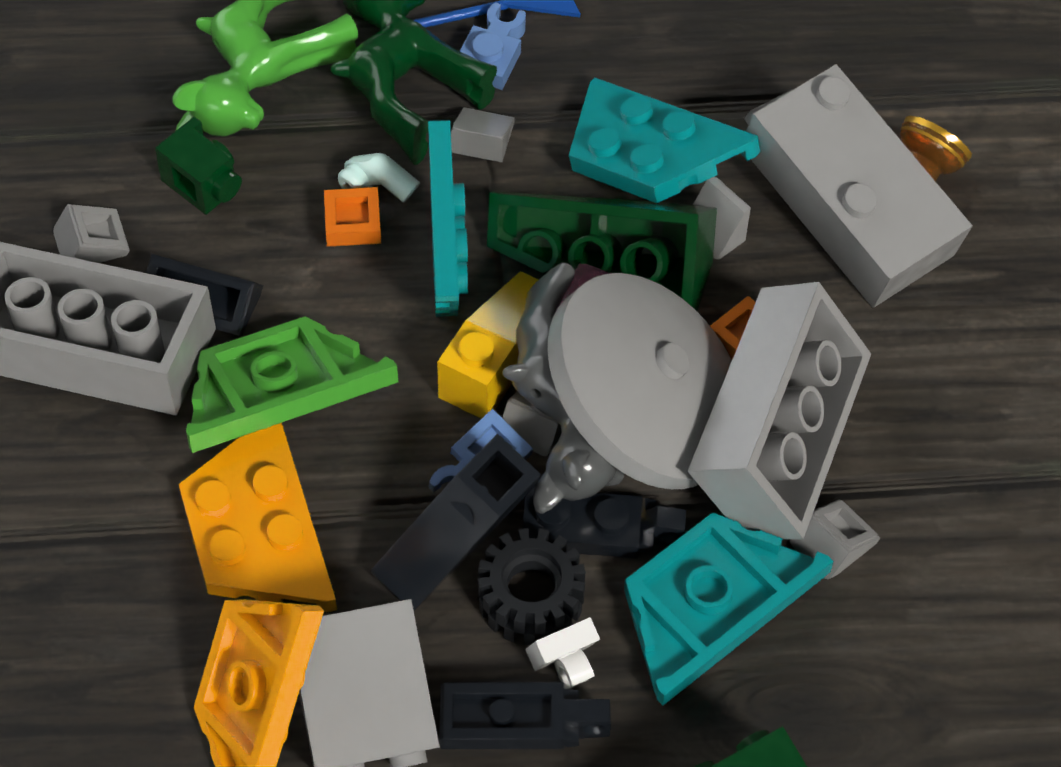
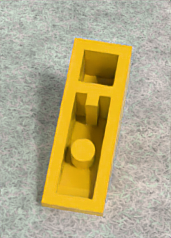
[437,271,568,419]

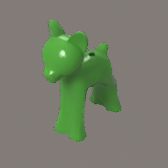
[172,0,358,136]

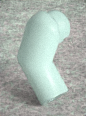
[338,153,420,203]

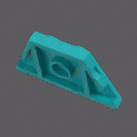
[569,78,761,203]
[428,120,468,317]
[624,513,834,706]

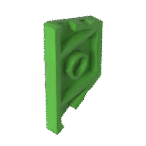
[186,316,399,453]

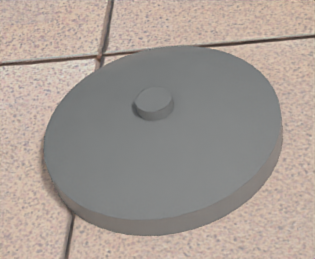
[548,273,732,490]

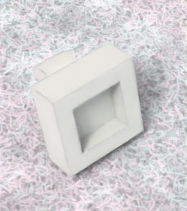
[525,617,600,689]

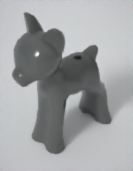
[502,263,624,514]

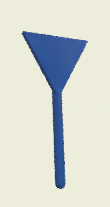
[414,0,581,28]

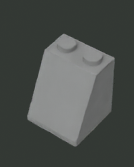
[299,599,440,767]

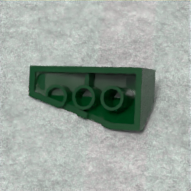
[487,192,717,311]

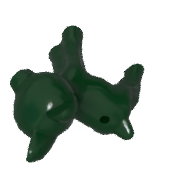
[330,0,497,165]

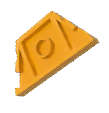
[179,423,337,612]
[193,599,324,767]

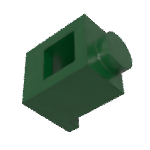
[155,117,242,215]

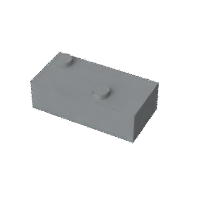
[746,64,973,308]
[0,242,216,415]
[688,282,871,539]

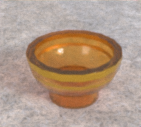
[900,115,972,182]

